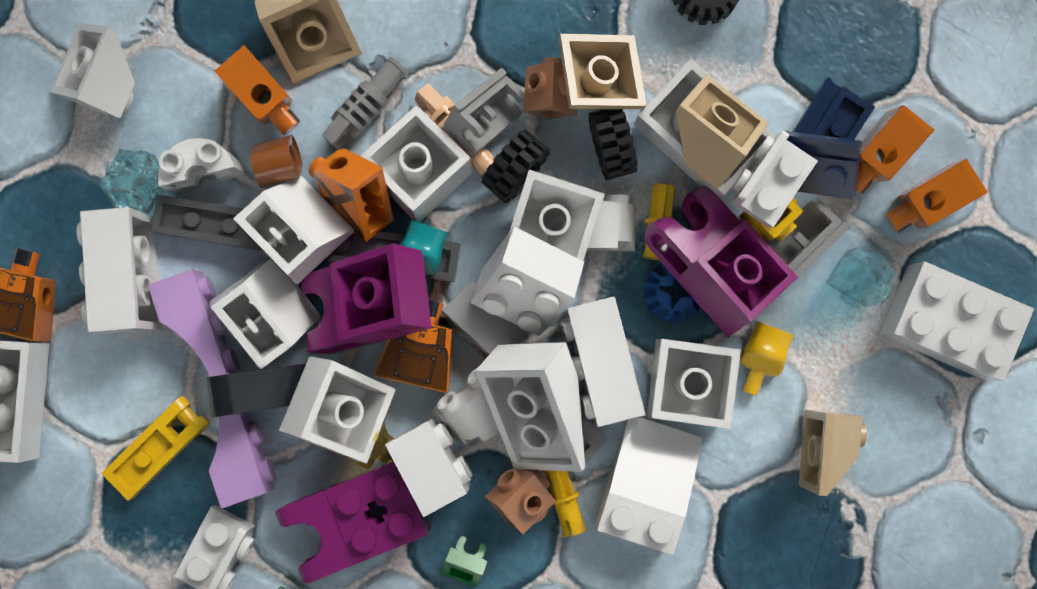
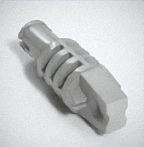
[322,57,408,150]

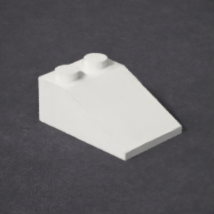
[475,342,585,472]
[594,417,703,555]

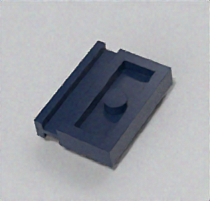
[792,77,875,140]
[785,131,862,200]

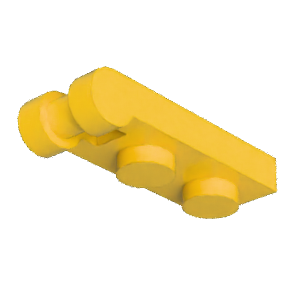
[101,396,210,501]

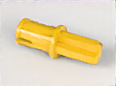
[643,183,675,260]
[544,470,587,537]

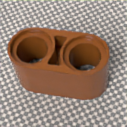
[250,135,303,188]

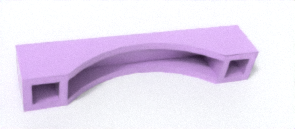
[148,270,276,509]

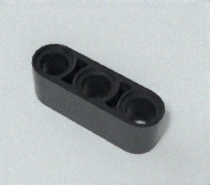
[206,364,306,417]

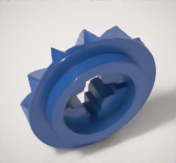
[644,264,701,323]

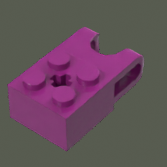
[644,186,798,338]
[301,243,432,355]
[275,460,432,584]

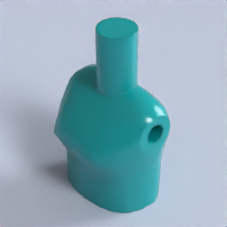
[400,219,449,275]

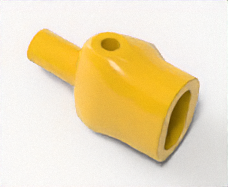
[740,321,794,396]

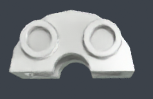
[158,138,246,193]
[586,195,635,252]
[431,368,499,445]

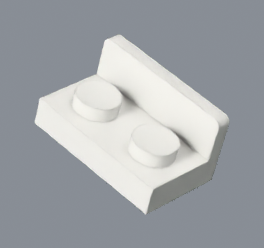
[731,130,818,229]
[174,505,255,589]

